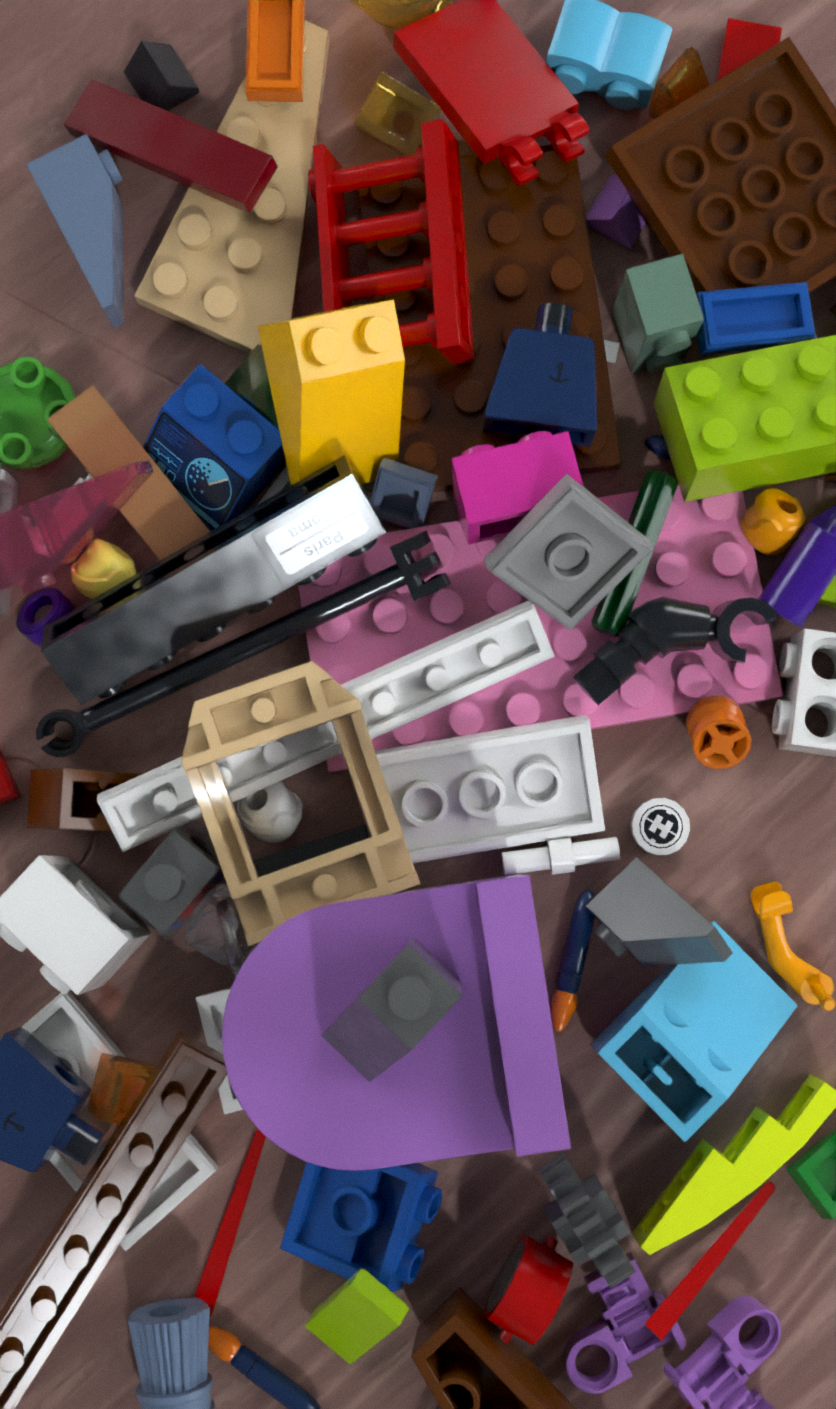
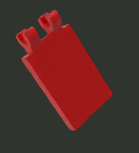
[393,0,590,186]

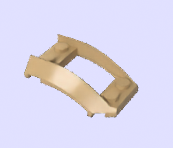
[181,661,421,946]

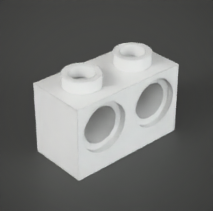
[772,629,836,757]

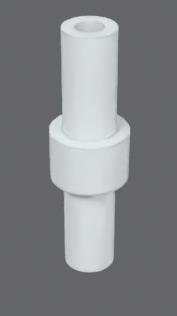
[501,837,620,875]

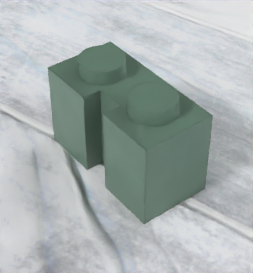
[612,253,704,375]

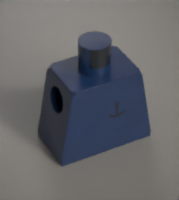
[483,303,597,447]
[0,1027,105,1172]

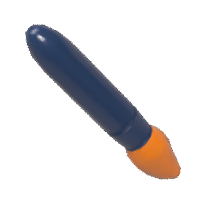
[550,889,595,1032]
[208,1326,321,1409]

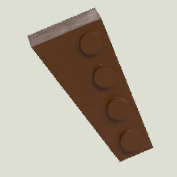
[411,1287,577,1409]

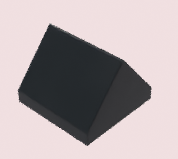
[124,41,200,111]

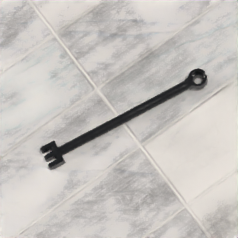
[36,530,451,757]

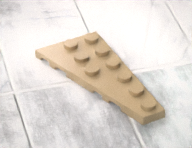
[134,20,329,361]

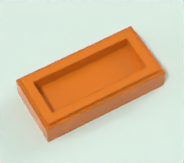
[245,0,305,102]

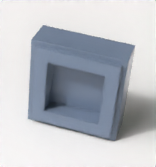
[371,458,438,529]

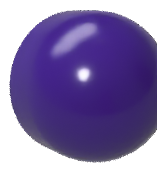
[16,588,75,646]

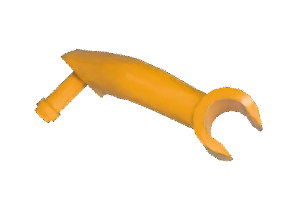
[750,881,835,1011]

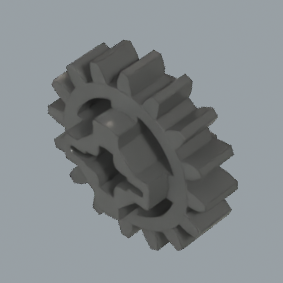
[539,1153,636,1288]

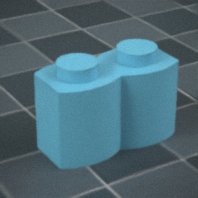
[546,0,673,110]

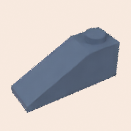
[26,134,124,329]

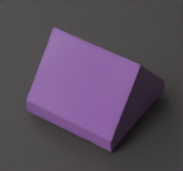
[586,174,648,250]

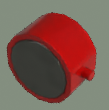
[484,1235,573,1345]

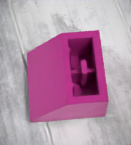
[452,431,584,545]

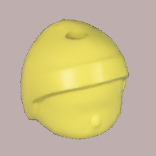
[71,539,137,600]

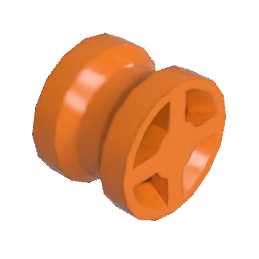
[686,696,752,769]

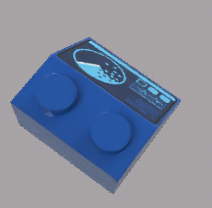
[143,364,286,531]

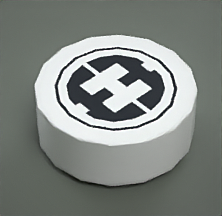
[630,798,690,855]

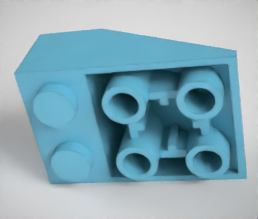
[590,921,798,1142]

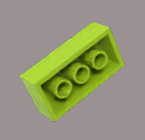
[653,335,836,502]

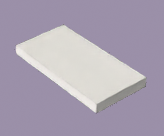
[375,715,605,863]
[22,991,219,1251]

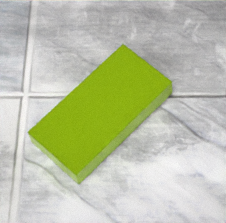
[304,1268,410,1365]

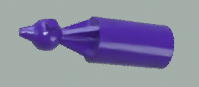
[758,505,836,627]

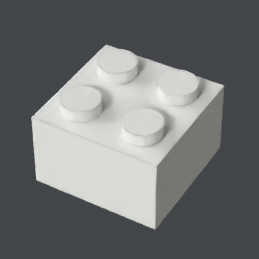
[0,855,151,995]

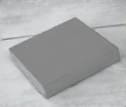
[484,474,654,631]

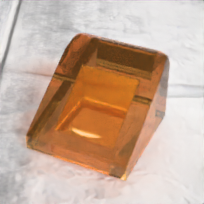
[648,46,709,119]
[88,1053,157,1124]

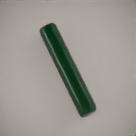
[591,470,677,637]

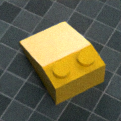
[258,300,405,485]

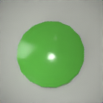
[0,356,76,470]

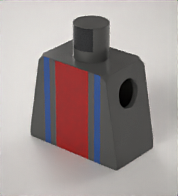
[118,821,224,943]

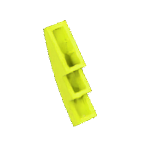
[632,1074,836,1255]

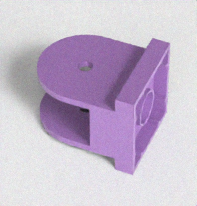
[222,874,571,1171]

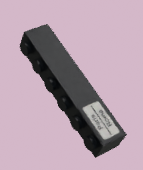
[41,456,386,705]

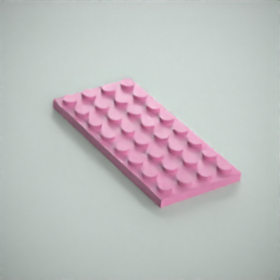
[298,484,783,774]

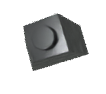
[321,937,462,1082]

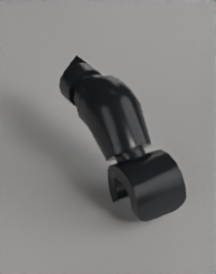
[573,597,777,705]

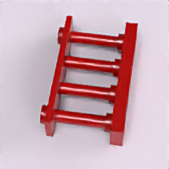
[308,119,475,365]

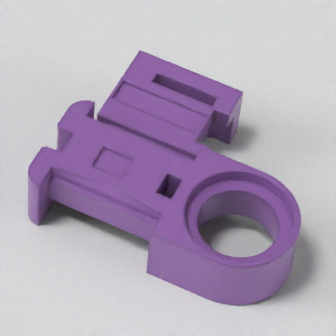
[564,1252,686,1394]
[664,1296,781,1409]

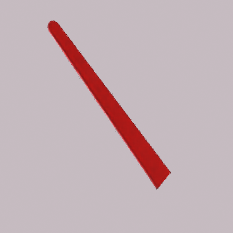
[194,1129,266,1317]
[644,1182,775,1341]

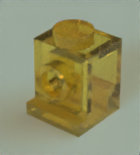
[354,71,441,156]

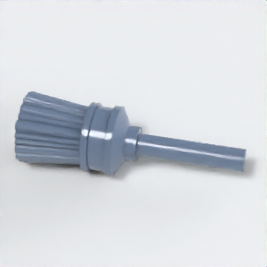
[128,1297,215,1409]

